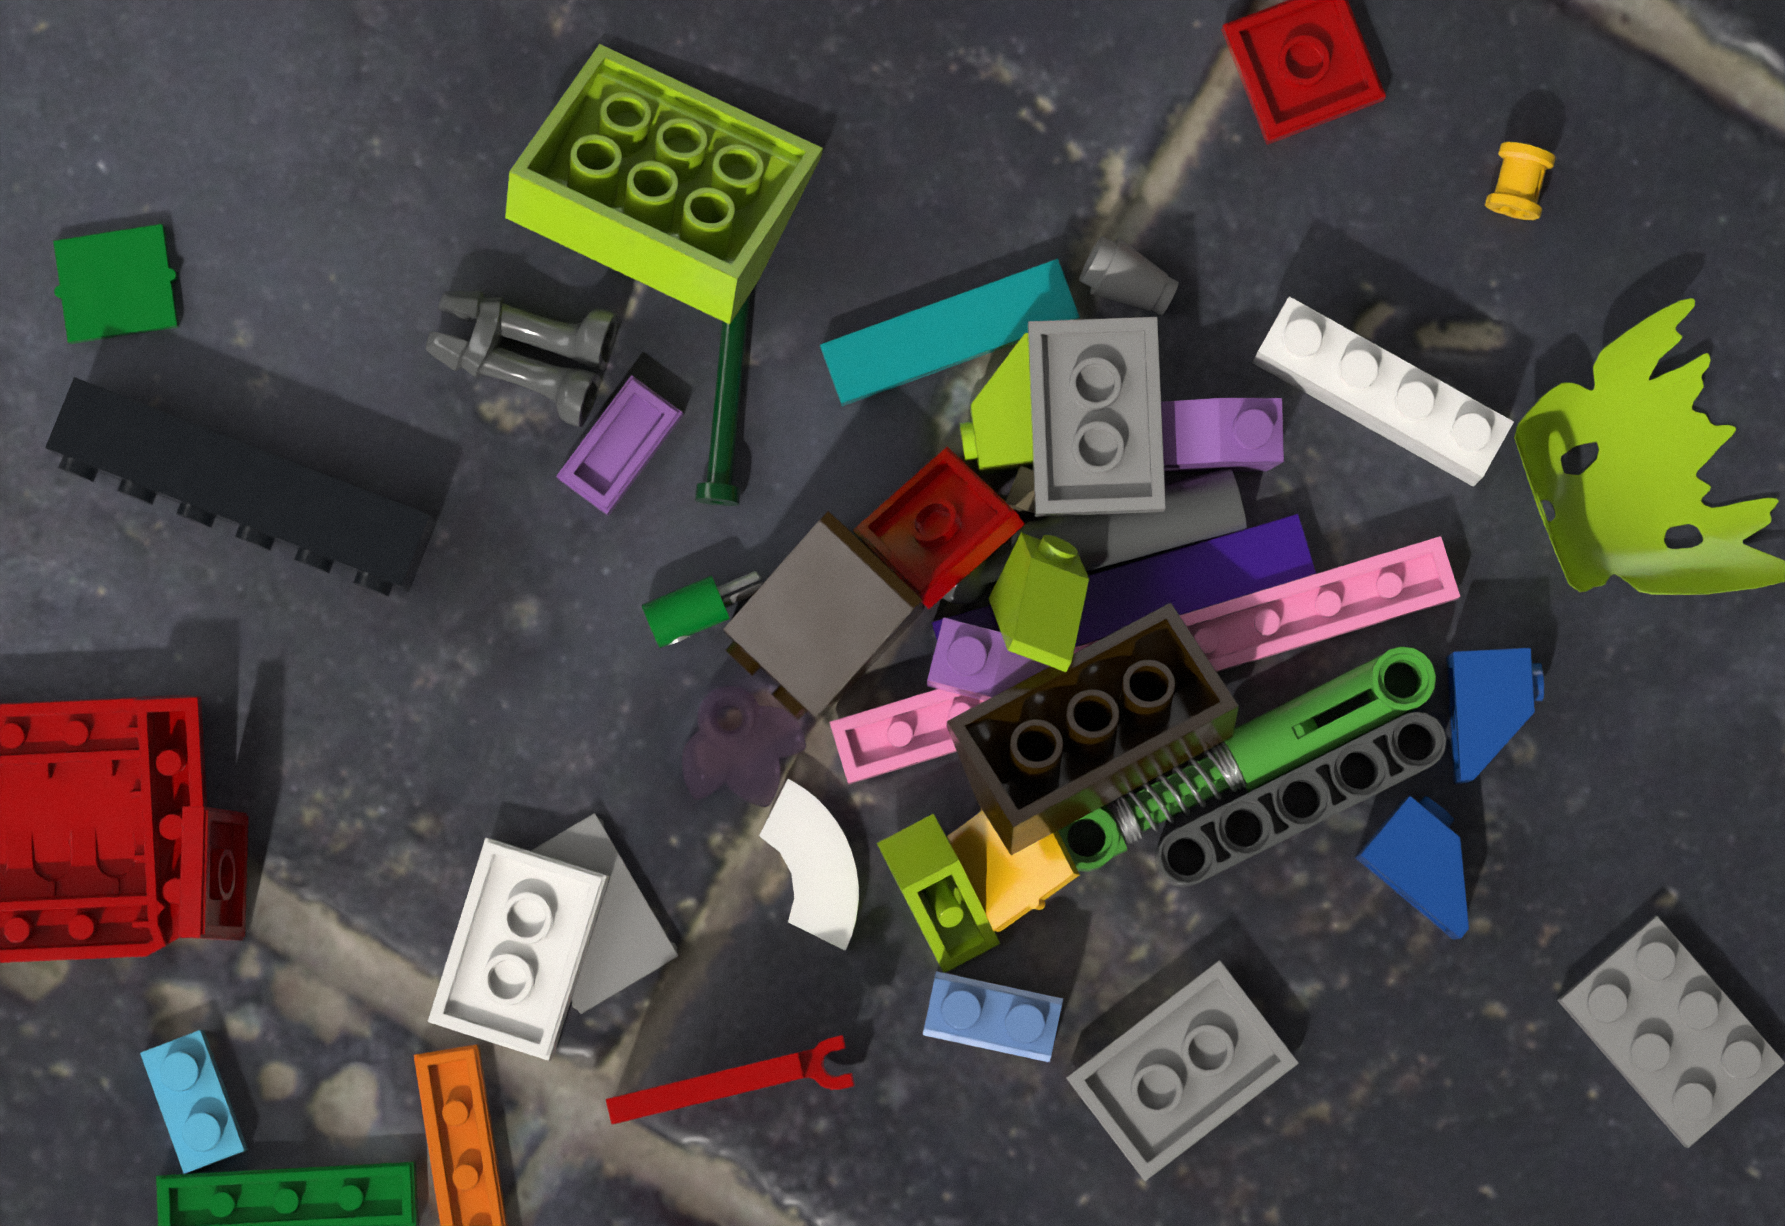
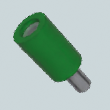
[641,571,763,648]

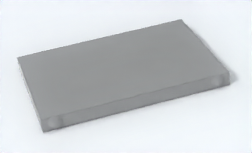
[531,813,679,1014]

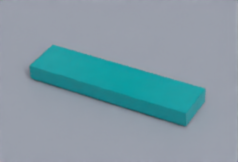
[820,259,1080,406]

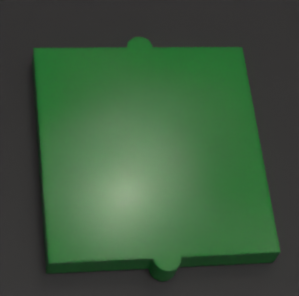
[53,224,179,344]

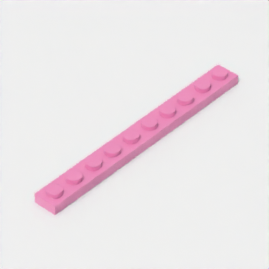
[829,536,1460,785]

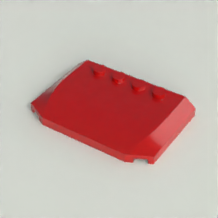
[0,695,207,963]

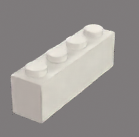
[1252,296,1514,487]

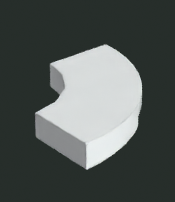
[759,779,859,951]

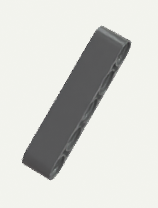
[1154,712,1446,887]

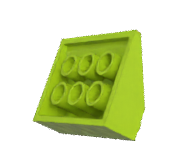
[505,44,823,324]

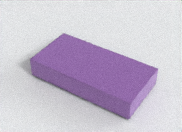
[556,375,684,516]

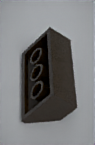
[947,602,1239,855]

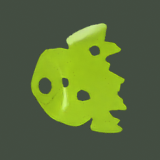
[1514,298,1785,595]

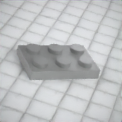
[1028,317,1166,517]
[1557,916,1785,1148]
[1066,960,1298,1181]

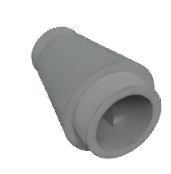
[1079,236,1179,315]

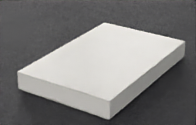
[428,838,610,1061]

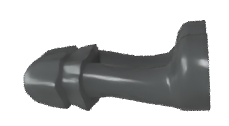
[426,291,618,427]

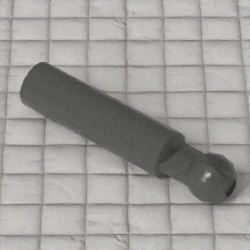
[942,468,1247,604]

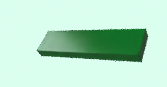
[156,1161,419,1226]

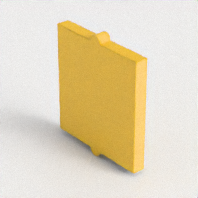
[947,809,1080,932]

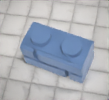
[923,971,1063,1062]

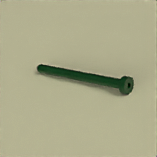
[695,294,750,506]

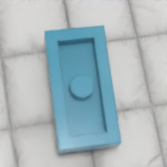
[140,1030,248,1174]

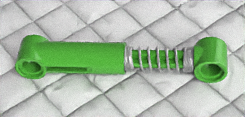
[1058,647,1436,872]

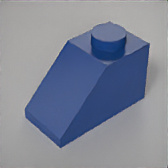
[1446,648,1544,784]
[1355,796,1469,940]

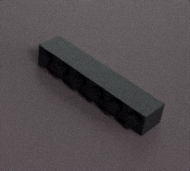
[45,377,437,597]

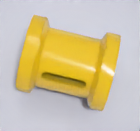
[1485,142,1556,220]

